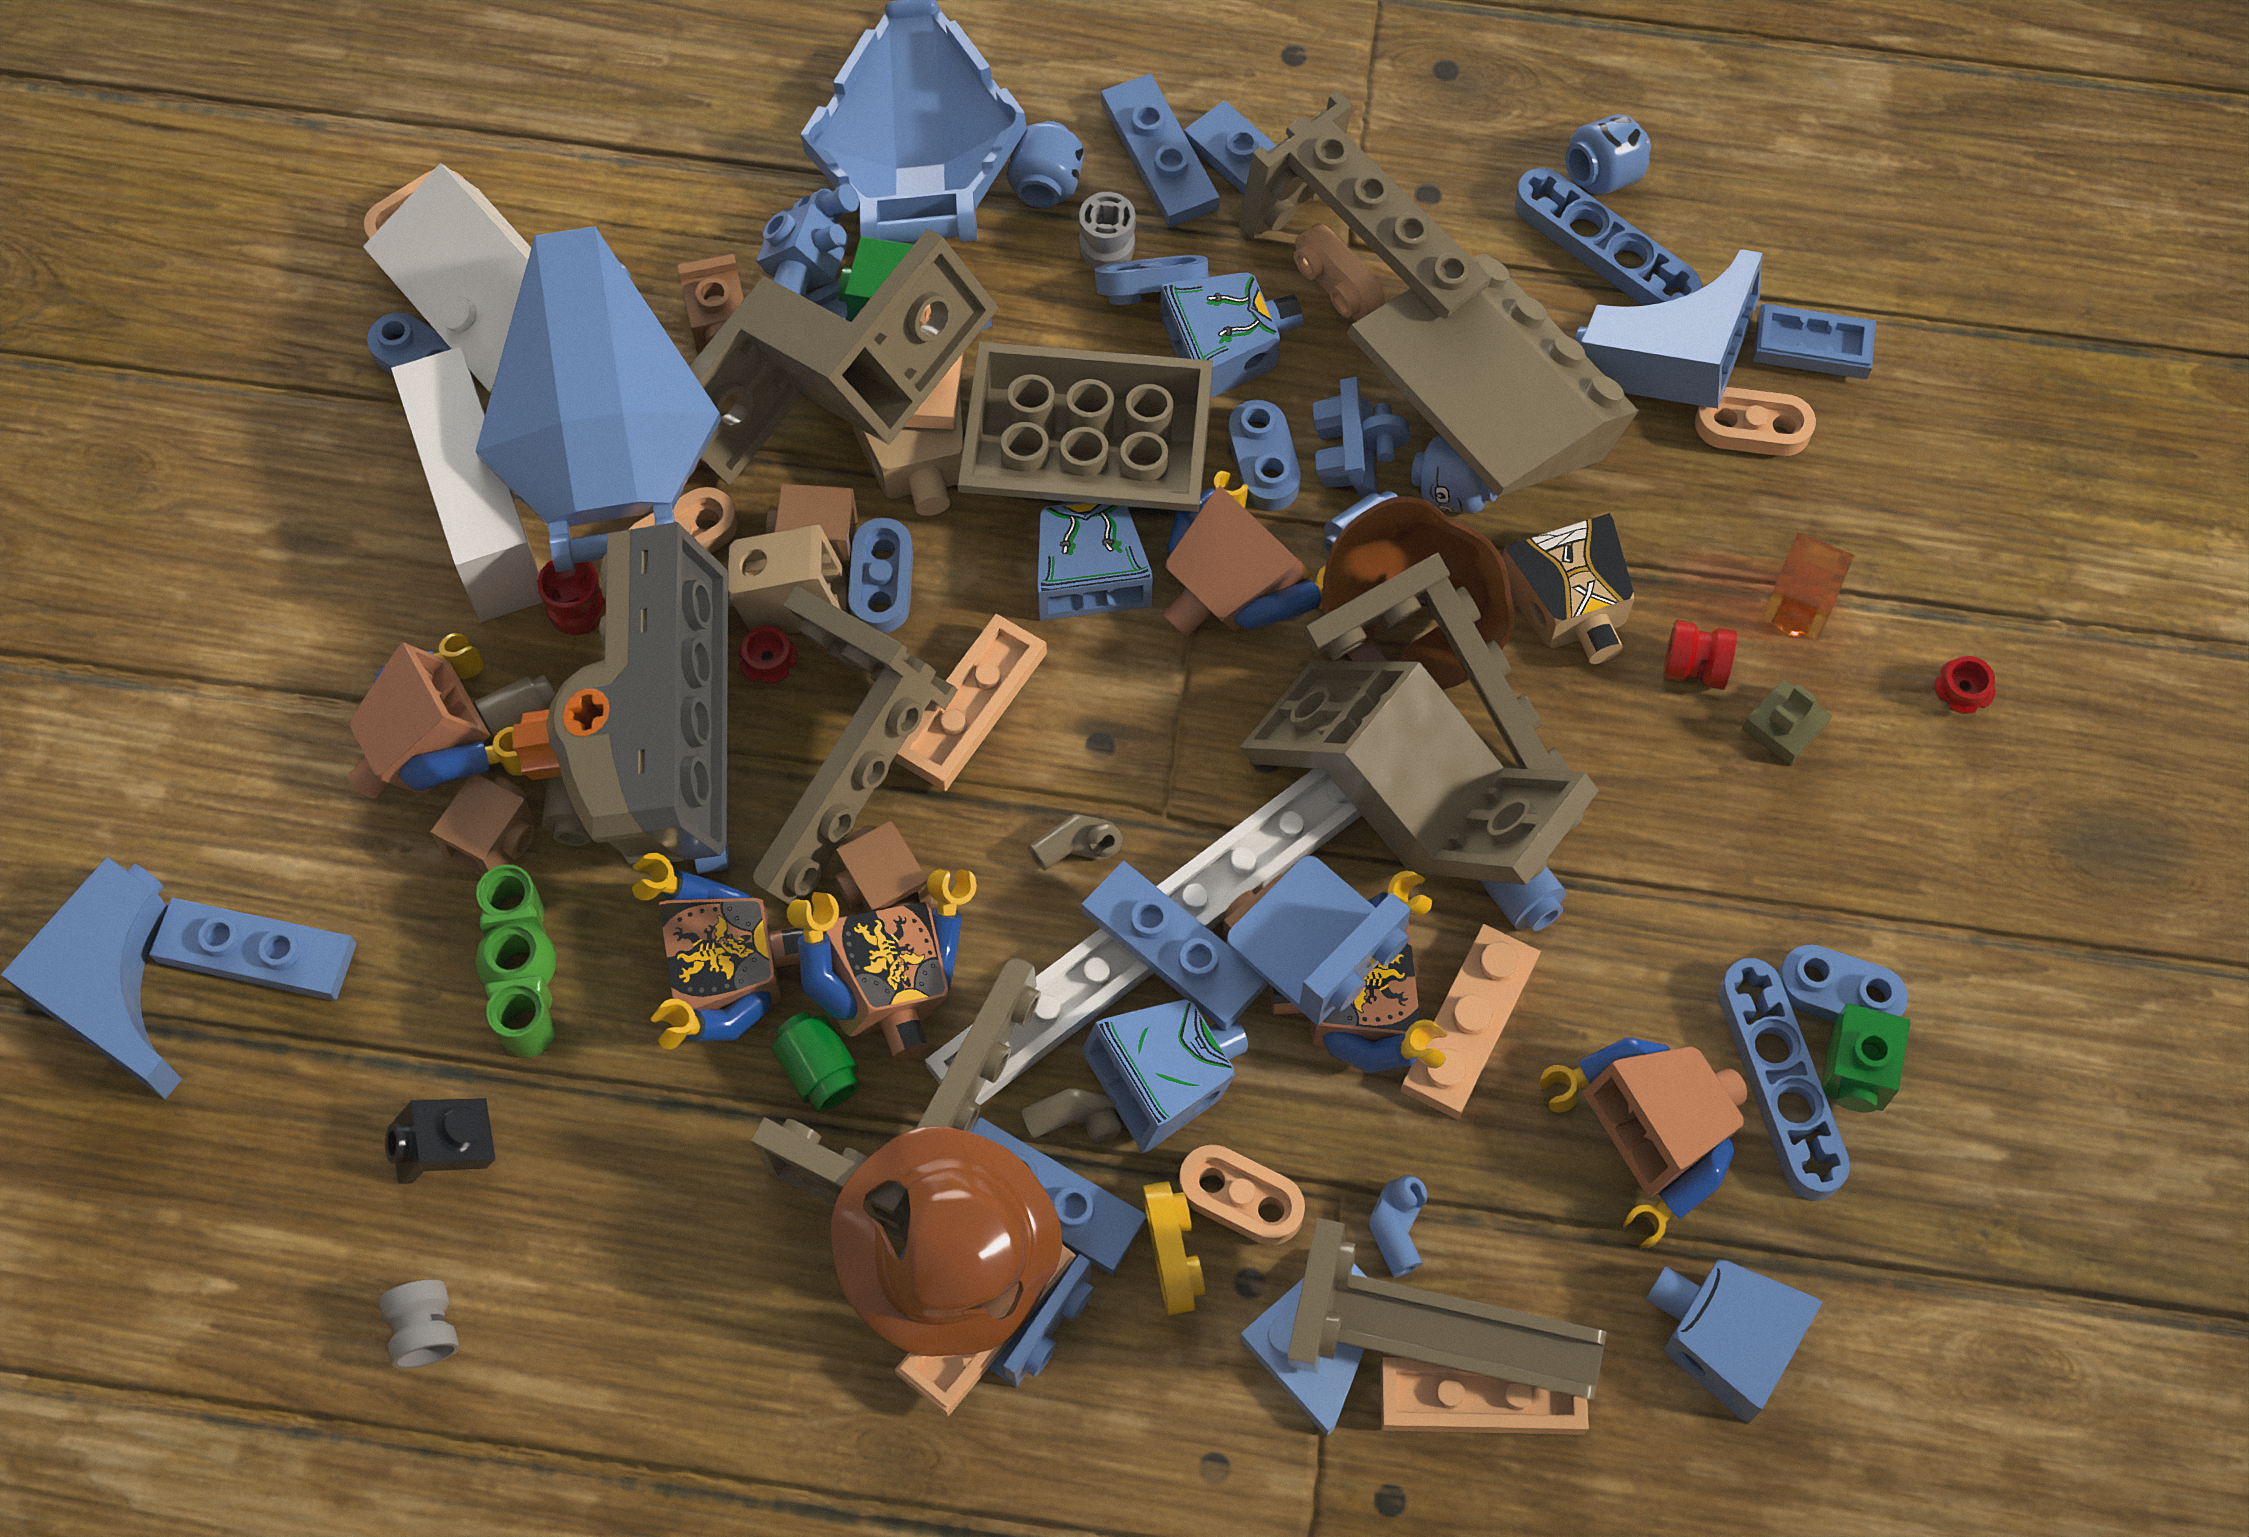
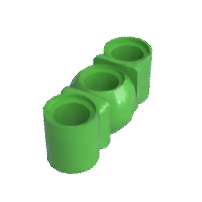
[475,865,557,1058]

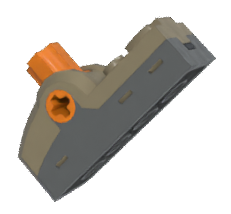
[513,522,728,867]

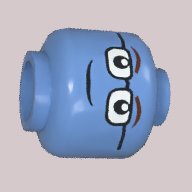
[1411,435,1498,514]

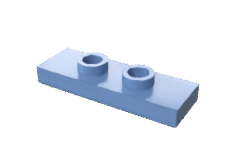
[1101,73,1220,227]
[1081,860,1268,1031]
[149,897,357,1002]
[970,1117,1147,1276]

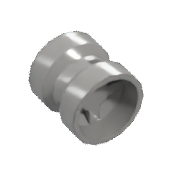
[1079,192,1136,269]
[378,1280,460,1369]

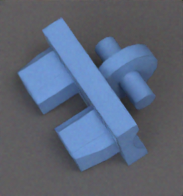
[1313,376,1410,498]

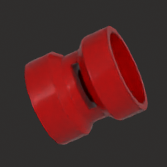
[537,560,606,636]
[1663,619,1737,690]

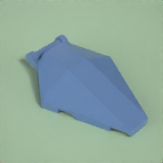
[801,0,1027,243]
[475,226,721,573]

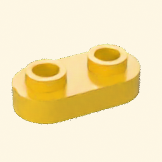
[1142,1181,1205,1316]

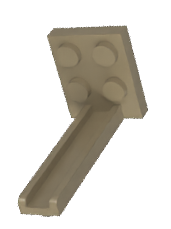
[1238,90,1491,319]
[1303,553,1570,772]
[753,585,958,905]
[751,959,1041,1243]
[1287,1217,1607,1401]

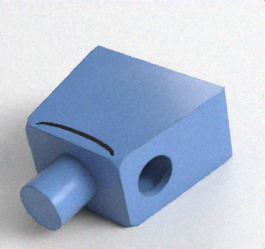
[1645,1259,1823,1424]

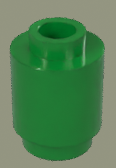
[771,1012,861,1112]

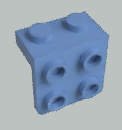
[1227,856,1411,1026]

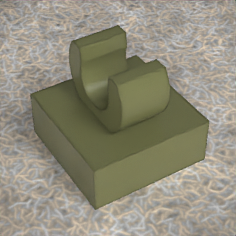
[1742,679,1832,766]

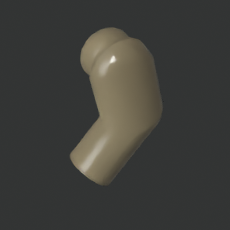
[1027,814,1123,871]
[1022,1088,1122,1142]

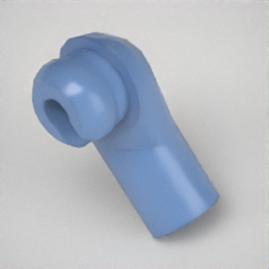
[1369,1175,1427,1278]

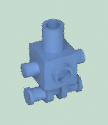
[756,184,859,297]

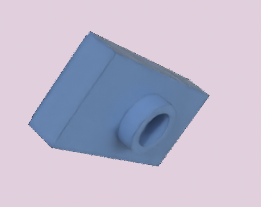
[1184,100,1276,195]
[1753,303,1876,379]

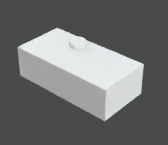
[363,163,531,393]
[391,346,543,623]

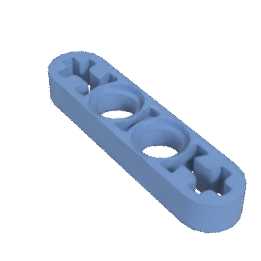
[1515,168,1702,306]
[1718,958,1850,1201]

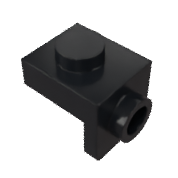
[385,1098,495,1184]

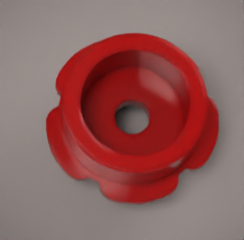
[738,626,798,684]
[1935,656,1996,714]

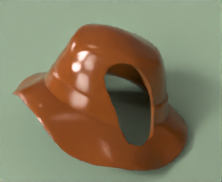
[1322,496,1515,690]
[830,1126,1062,1357]

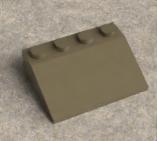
[1346,254,1639,497]
[958,342,1213,512]

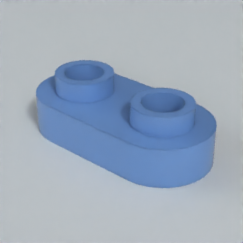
[1095,255,1209,305]
[367,313,473,378]
[1228,400,1301,511]
[848,518,913,634]
[1778,945,1908,1022]

